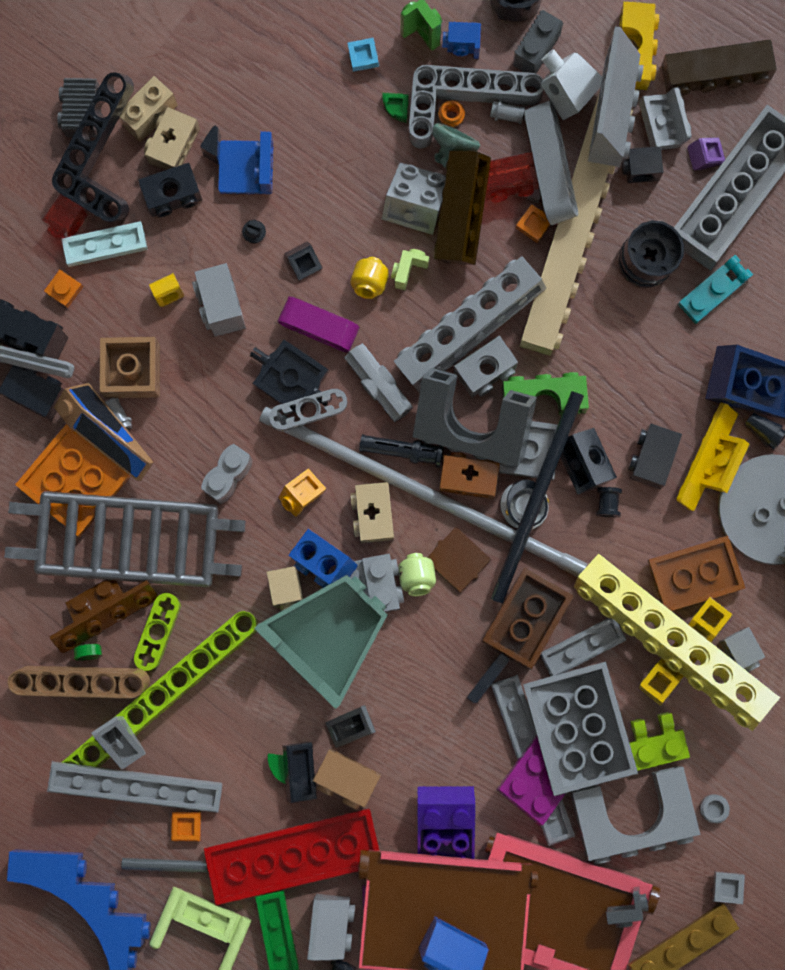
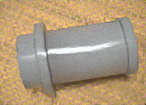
[490,99,525,124]
[105,398,132,431]

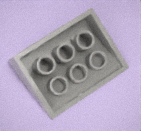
[588,26,644,167]
[523,662,638,796]

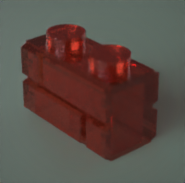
[485,152,539,202]

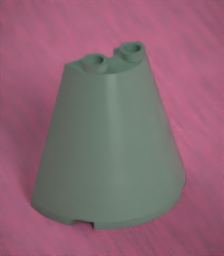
[254,575,387,709]

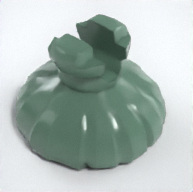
[432,123,480,168]

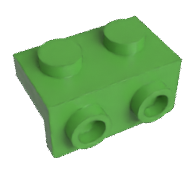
[401,0,442,51]

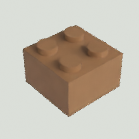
[100,337,160,398]
[313,749,381,809]

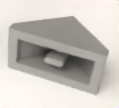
[92,716,146,769]

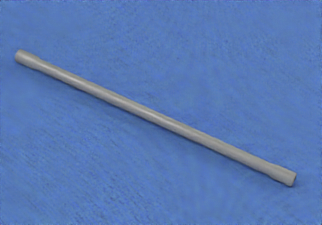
[259,407,587,577]

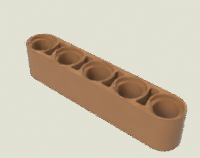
[7,666,150,698]

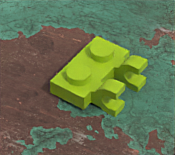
[629,712,690,771]

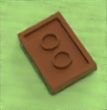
[647,536,746,611]

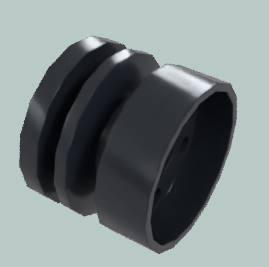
[618,220,684,288]

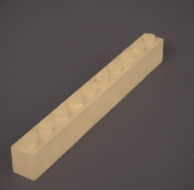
[520,95,633,356]

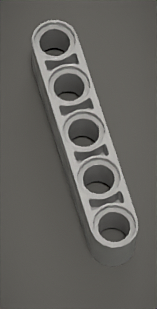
[524,100,578,225]

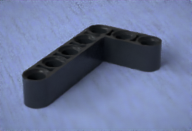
[52,72,134,222]

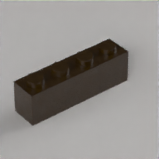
[661,39,777,96]
[434,151,491,265]

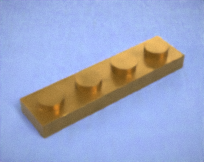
[627,903,739,970]

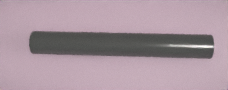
[122,858,208,873]

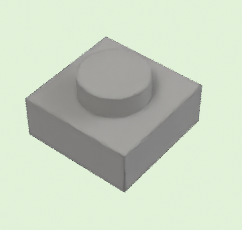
[712,871,745,904]

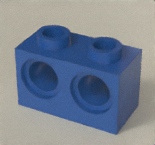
[288,529,358,588]

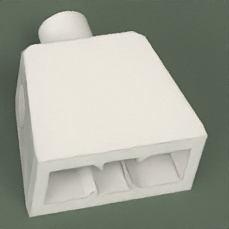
[541,49,602,120]

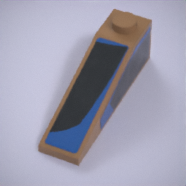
[54,383,154,481]

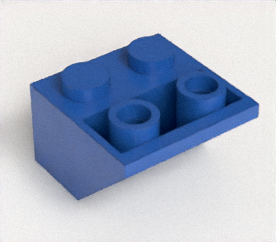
[419,917,489,970]

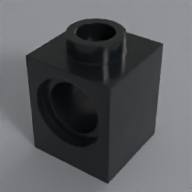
[621,146,664,184]

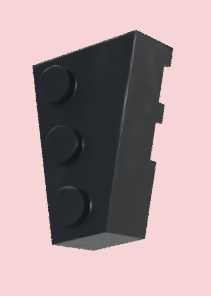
[0,299,69,359]

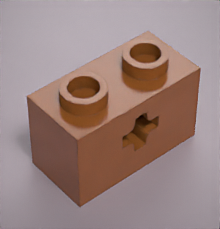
[439,452,499,499]

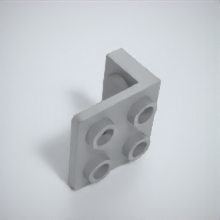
[382,163,446,235]

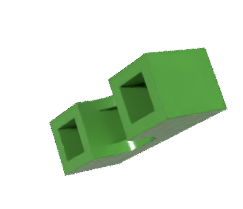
[502,372,589,415]

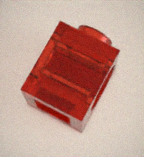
[42,194,88,240]

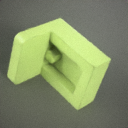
[391,249,429,290]

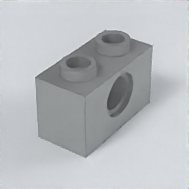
[453,336,518,398]

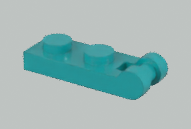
[678,254,754,325]

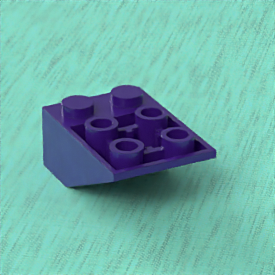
[417,786,475,859]

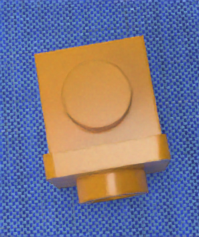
[278,469,326,517]

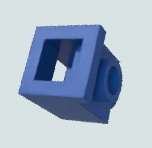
[442,22,481,59]

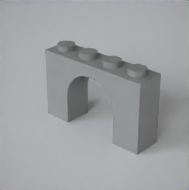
[570,766,700,864]

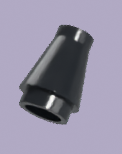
[744,412,785,450]

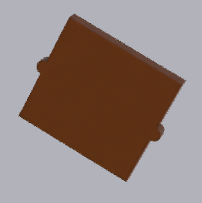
[427,527,491,593]

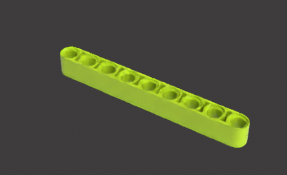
[61,611,258,767]

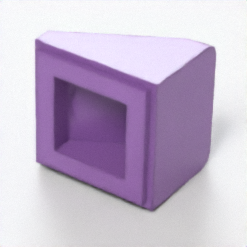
[687,138,725,170]

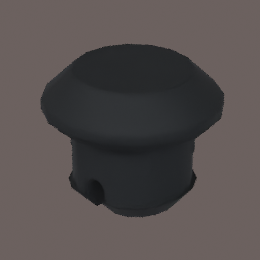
[242,220,266,244]

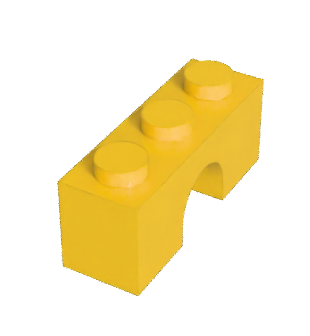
[619,2,659,90]

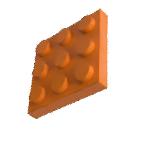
[15,424,131,537]

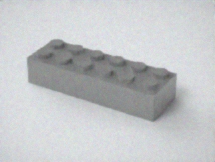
[674,104,785,271]

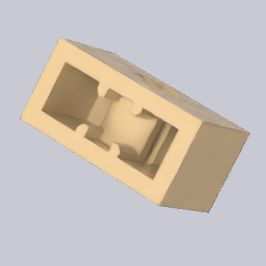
[119,76,178,142]
[144,107,200,170]
[350,482,394,543]
[267,566,303,611]

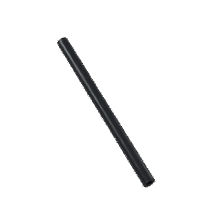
[490,391,584,604]

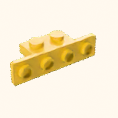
[677,402,749,511]

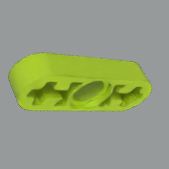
[134,593,181,671]

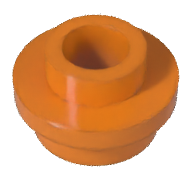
[438,100,465,127]

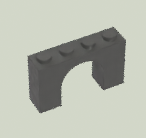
[413,368,537,467]

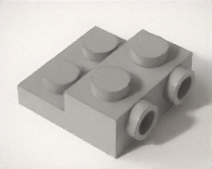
[335,554,404,613]

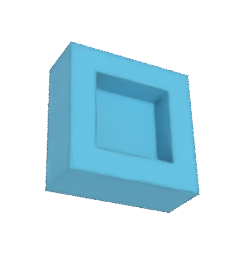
[348,38,379,72]

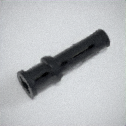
[359,434,444,468]

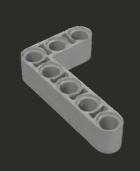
[409,65,544,149]

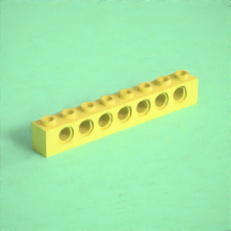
[574,554,780,731]

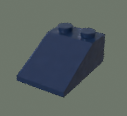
[705,344,785,419]

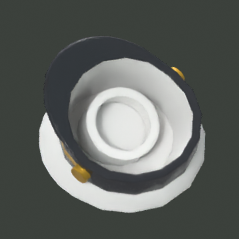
[501,480,549,530]

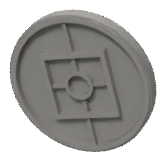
[718,454,785,565]

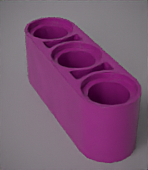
[277,296,360,353]

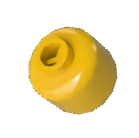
[350,257,389,299]

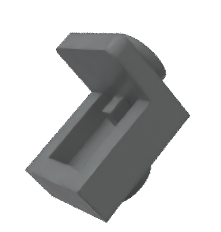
[606,887,648,928]

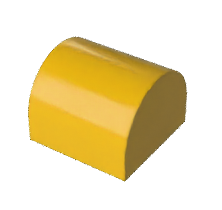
[149,273,184,307]

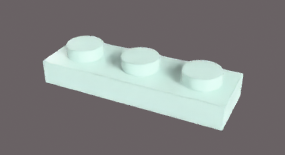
[62,221,148,267]

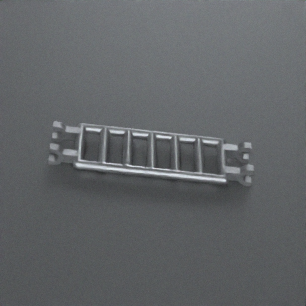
[4,491,246,587]

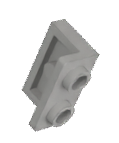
[638,88,692,150]

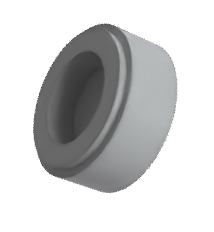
[700,794,730,823]

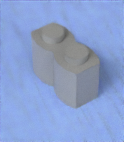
[201,444,252,504]

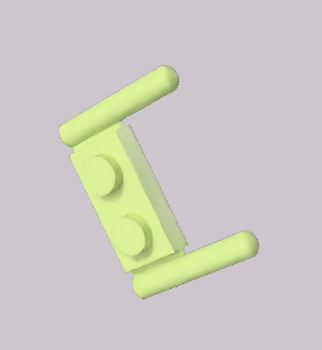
[149,887,252,970]

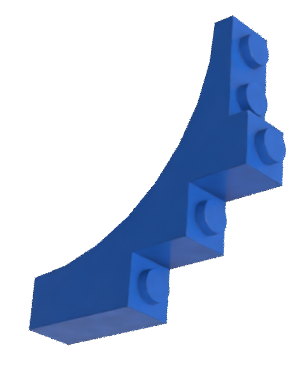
[7,849,151,970]

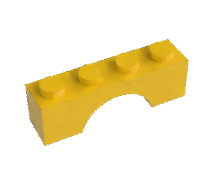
[639,597,733,706]

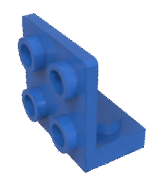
[218,131,274,194]

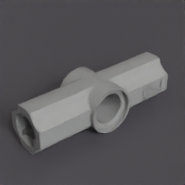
[344,343,413,422]

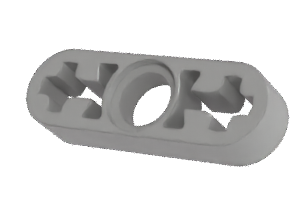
[269,389,347,431]

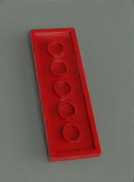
[204,808,380,905]

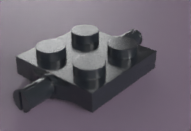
[250,340,332,415]

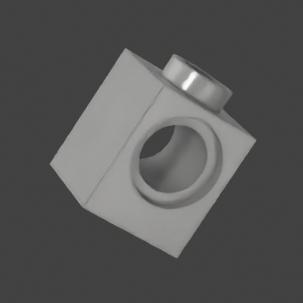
[719,627,765,672]

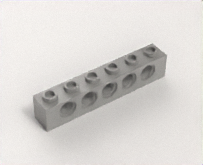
[394,256,547,392]

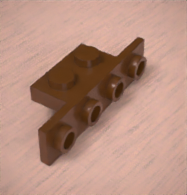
[49,580,158,653]

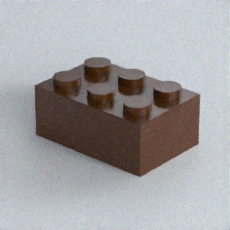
[481,567,574,670]

